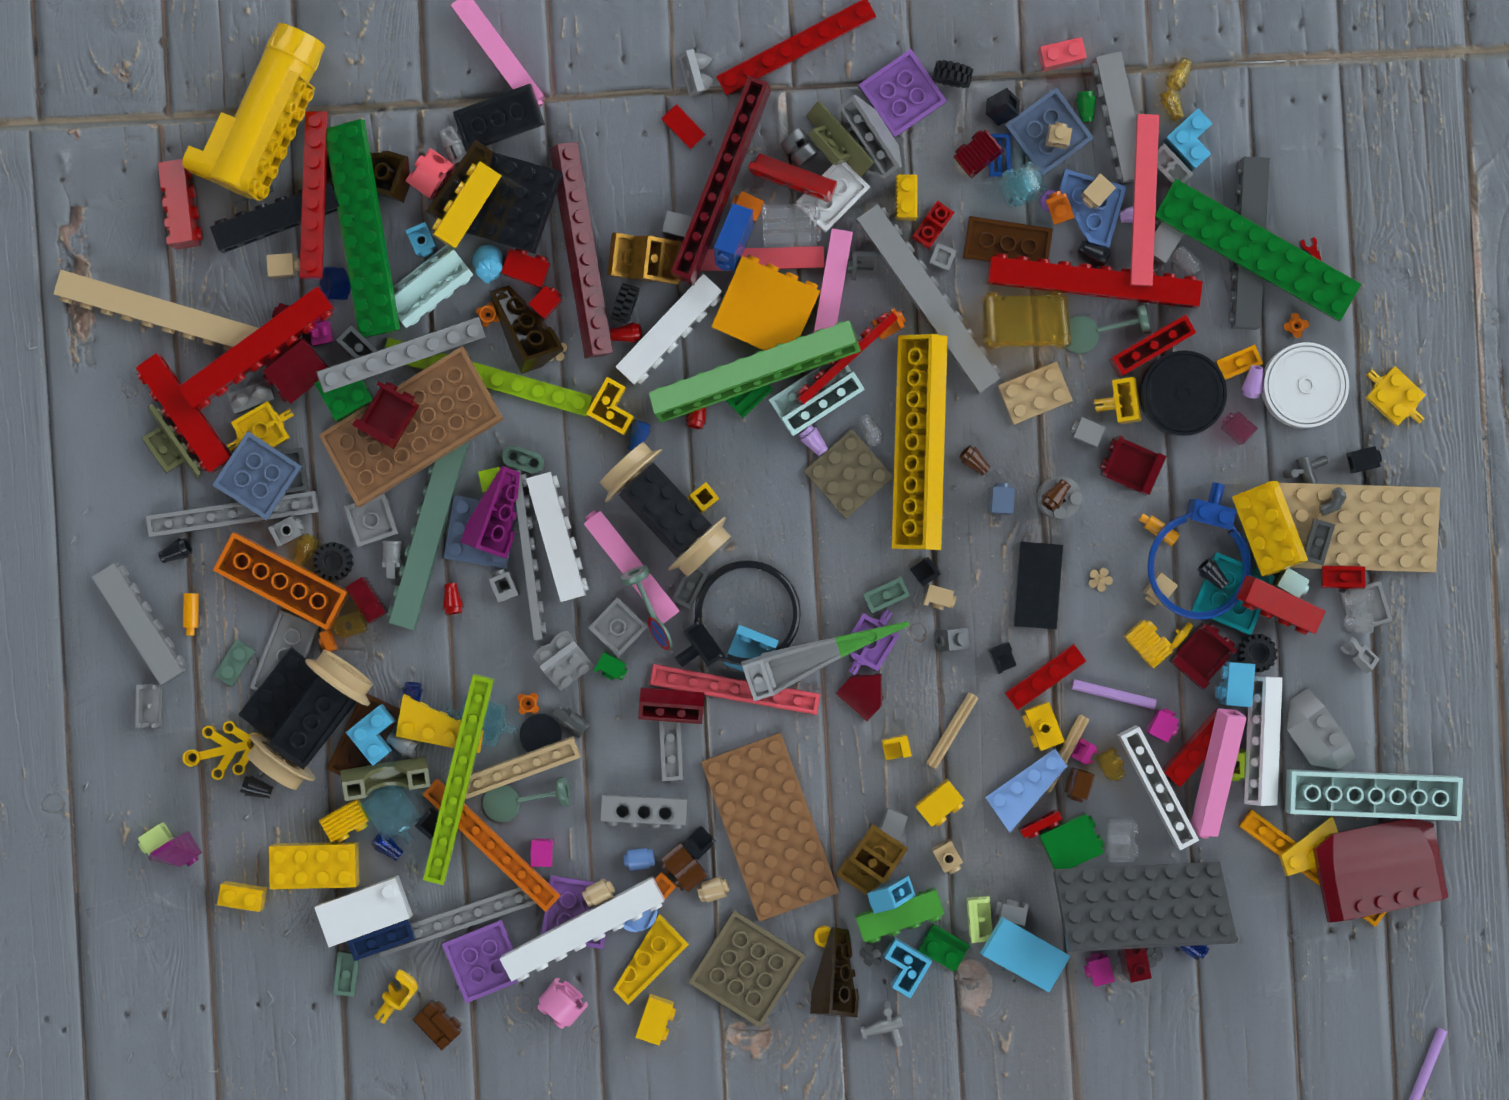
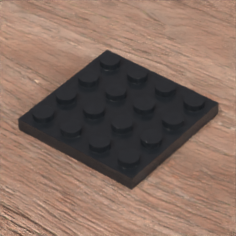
[466,152,563,254]
[238,647,357,765]

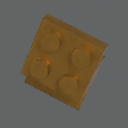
[607,232,682,285]
[835,824,909,896]

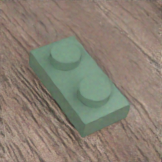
[863,577,910,614]
[214,639,256,687]
[333,951,360,997]

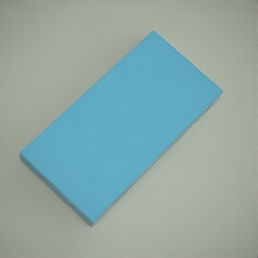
[980,916,1071,992]

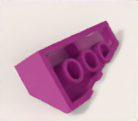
[460,466,520,559]
[148,831,202,867]

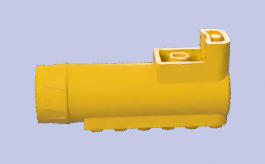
[182,23,325,201]

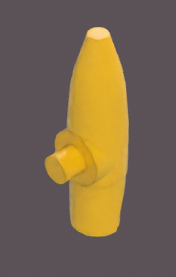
[1170,622,1193,650]

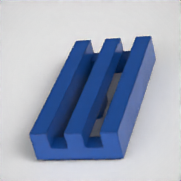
[989,133,1011,177]

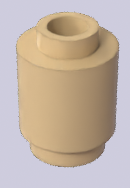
[697,876,730,903]
[582,879,616,907]

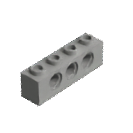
[601,794,688,829]

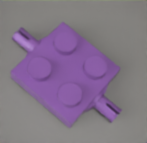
[848,609,900,675]

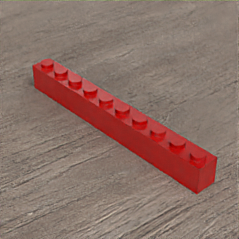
[986,254,1203,309]

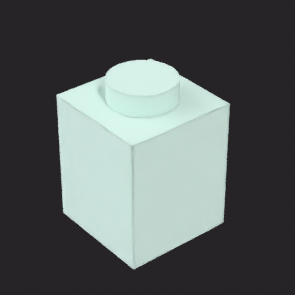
[1273,568,1310,598]

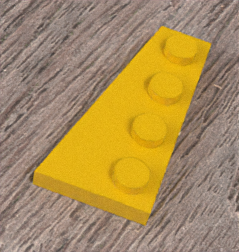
[396,694,484,753]
[613,914,689,1005]

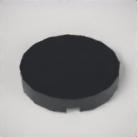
[520,714,562,752]

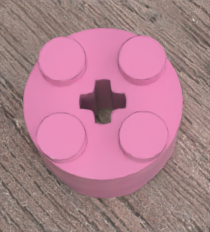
[537,978,588,1029]

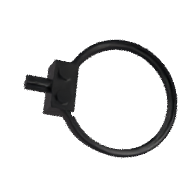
[675,560,801,667]

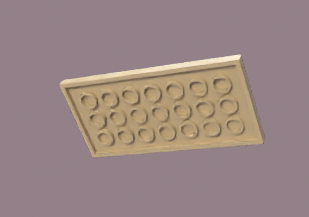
[1279,482,1441,572]

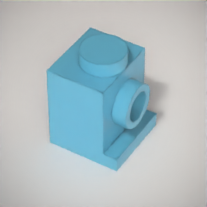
[405,222,438,258]

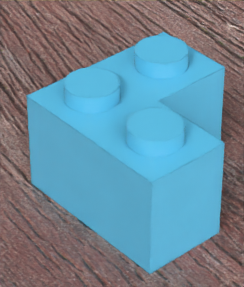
[1163,108,1213,172]
[1215,661,1255,707]
[346,704,396,766]
[883,936,932,999]

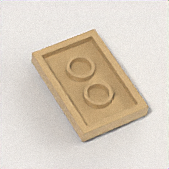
[997,362,1073,425]

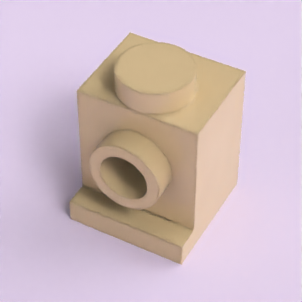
[1045,123,1072,149]
[923,584,956,610]
[931,839,963,874]

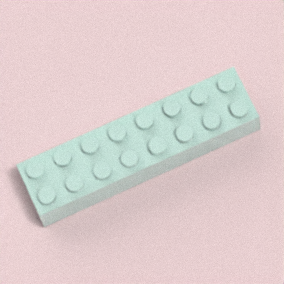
[1285,769,1463,821]

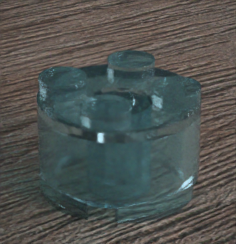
[999,161,1048,207]

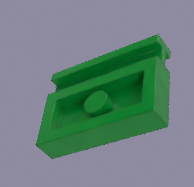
[725,385,774,419]
[918,923,970,972]

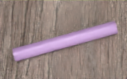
[1071,679,1157,710]
[1409,1027,1448,1100]

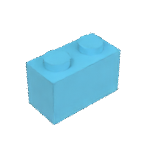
[867,876,916,914]

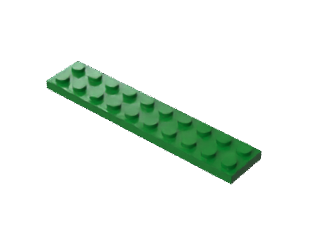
[327,119,400,338]
[1155,179,1361,322]

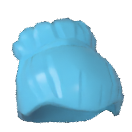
[472,244,504,284]

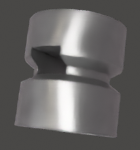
[780,127,820,168]

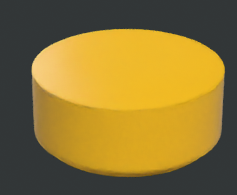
[814,925,831,948]

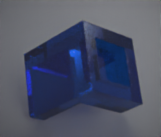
[319,267,351,300]

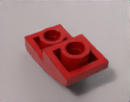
[911,200,955,250]

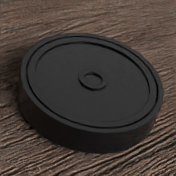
[1139,350,1227,436]

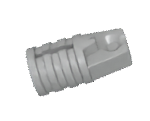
[440,126,466,167]
[382,540,402,579]

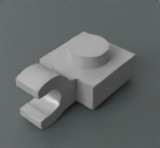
[1340,637,1379,674]

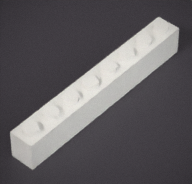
[500,876,665,982]

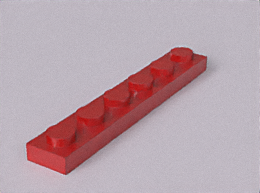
[795,312,898,405]

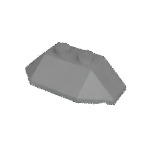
[838,95,902,179]
[1286,688,1356,770]

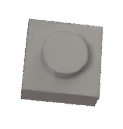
[929,243,957,271]

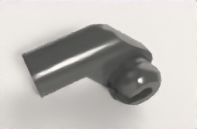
[1319,487,1346,516]

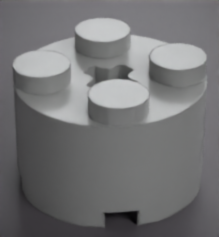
[1037,476,1083,519]

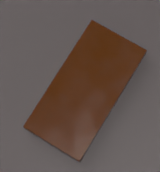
[963,216,1053,262]
[327,693,400,776]

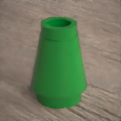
[1076,91,1097,122]

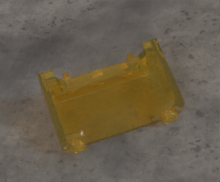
[981,291,1071,349]

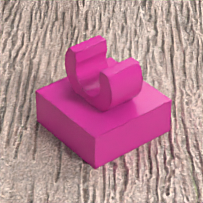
[310,320,334,346]
[1071,738,1098,765]

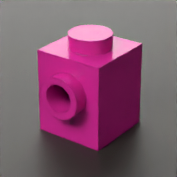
[1145,708,1180,743]
[1083,952,1115,987]

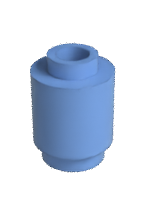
[623,848,655,871]

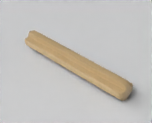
[927,693,978,769]
[1047,715,1089,792]

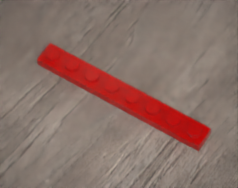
[716,0,876,96]
[299,111,328,279]

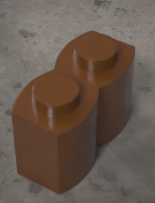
[1064,767,1095,803]
[661,842,708,892]

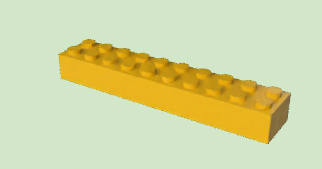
[892,334,948,550]

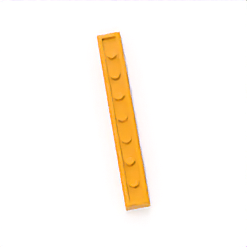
[1238,809,1386,927]

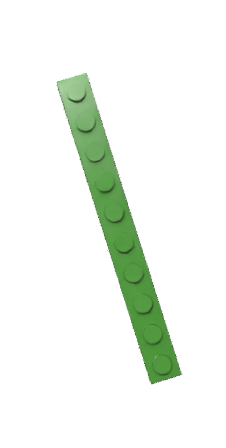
[649,320,861,423]

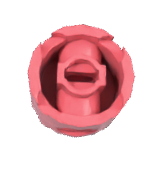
[406,148,455,200]

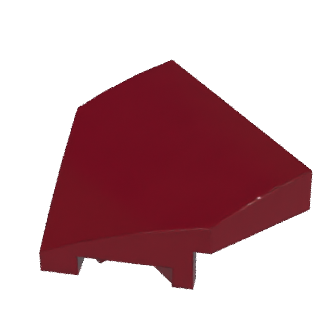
[835,674,884,721]

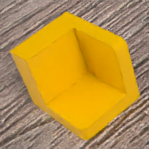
[881,734,912,760]

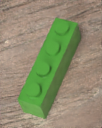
[855,887,945,944]

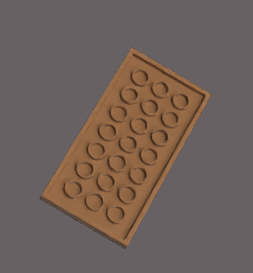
[319,346,504,508]
[701,732,839,922]

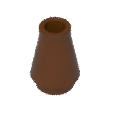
[959,445,991,476]
[1041,479,1071,512]

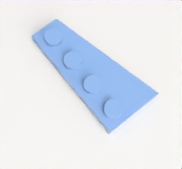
[985,749,1068,833]

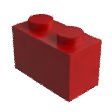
[501,248,551,289]

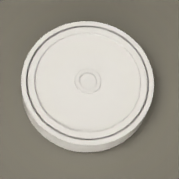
[1262,342,1349,428]

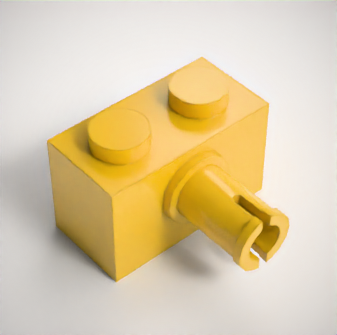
[1094,377,1142,424]
[1022,701,1065,751]

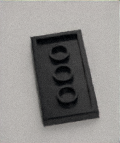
[453,84,545,152]
[1014,542,1063,630]

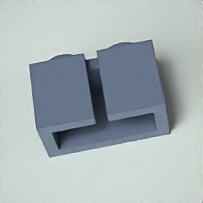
[987,483,1015,515]

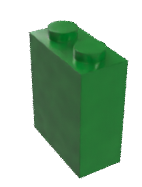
[1038,812,1105,870]

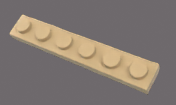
[466,736,581,799]

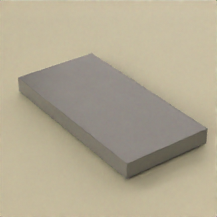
[249,609,320,691]

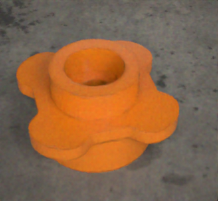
[476,302,499,327]
[1283,313,1309,338]
[517,692,539,714]

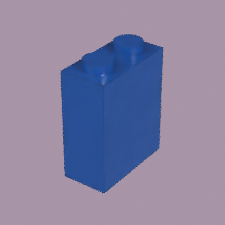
[714,203,753,272]

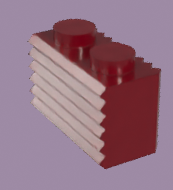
[953,129,1004,179]
[345,577,388,624]

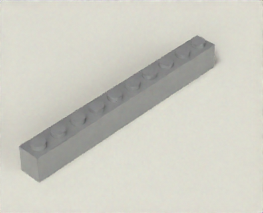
[856,204,1001,394]

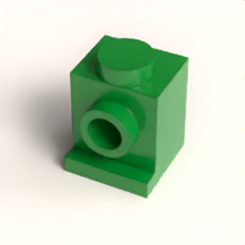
[593,651,628,681]

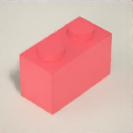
[1038,37,1087,72]

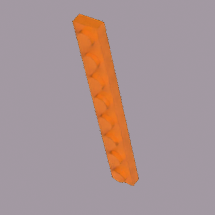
[422,778,562,912]

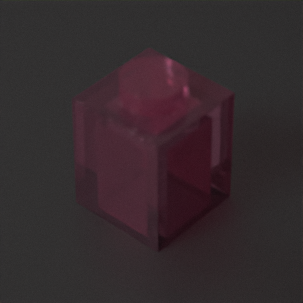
[1221,411,1258,445]

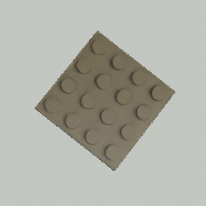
[689,910,806,1028]

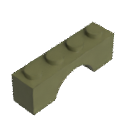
[340,756,431,801]

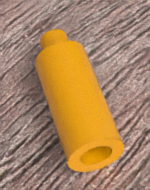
[1138,513,1180,546]
[183,593,199,636]

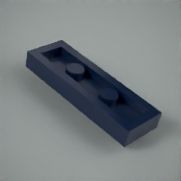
[347,919,416,961]

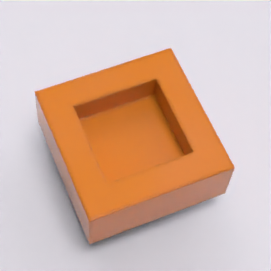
[318,630,339,652]
[655,871,677,900]

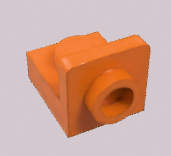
[1045,191,1075,225]
[871,308,906,340]

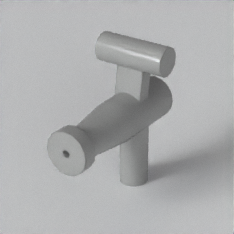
[860,1001,904,1047]

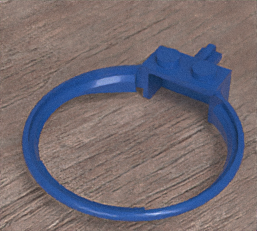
[1147,482,1252,620]

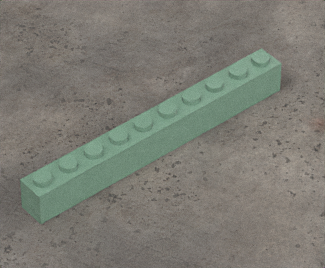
[387,441,470,630]

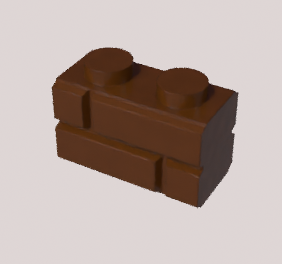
[412,1000,462,1051]

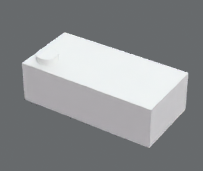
[314,875,413,947]

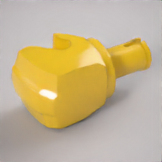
[374,969,418,1024]

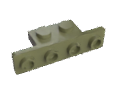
[807,101,874,176]
[142,404,202,480]

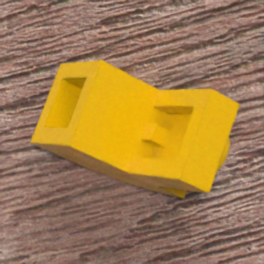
[687,482,719,514]

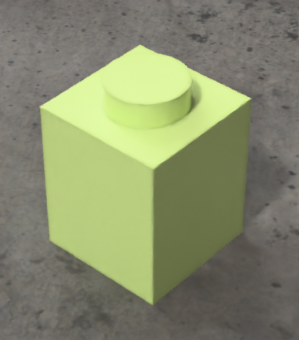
[138,822,174,855]

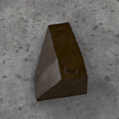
[425,140,493,220]
[326,151,410,203]
[489,285,564,374]
[810,927,859,1018]

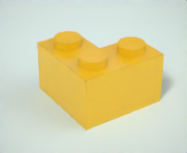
[586,377,635,436]

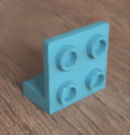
[724,625,779,672]

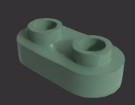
[502,446,544,474]

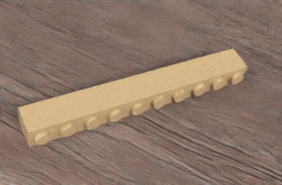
[53,270,259,350]

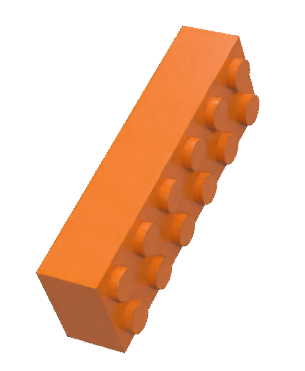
[213,532,349,630]

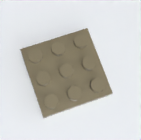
[804,429,894,519]

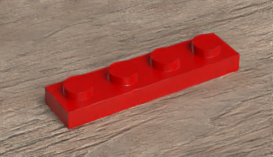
[1005,644,1087,711]

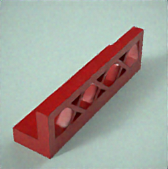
[748,153,838,203]

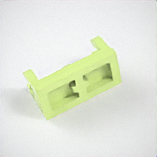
[966,896,993,943]

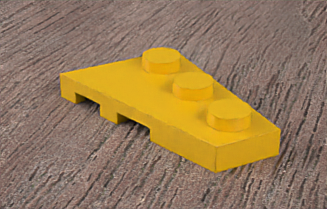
[1279,816,1338,876]

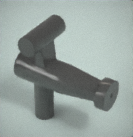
[1283,456,1328,484]

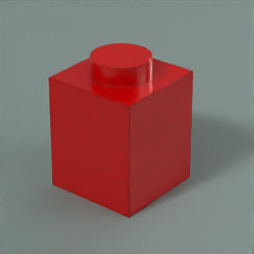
[528,285,562,321]

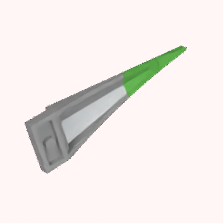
[741,622,909,701]

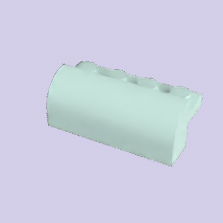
[393,244,473,328]
[768,363,865,436]

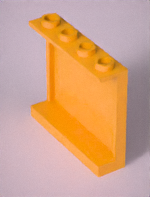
[711,254,820,351]

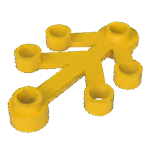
[182,721,264,780]

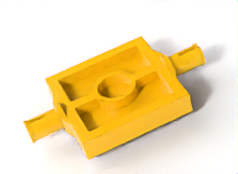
[1365,366,1426,426]
[227,401,294,452]

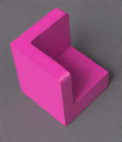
[531,839,554,867]

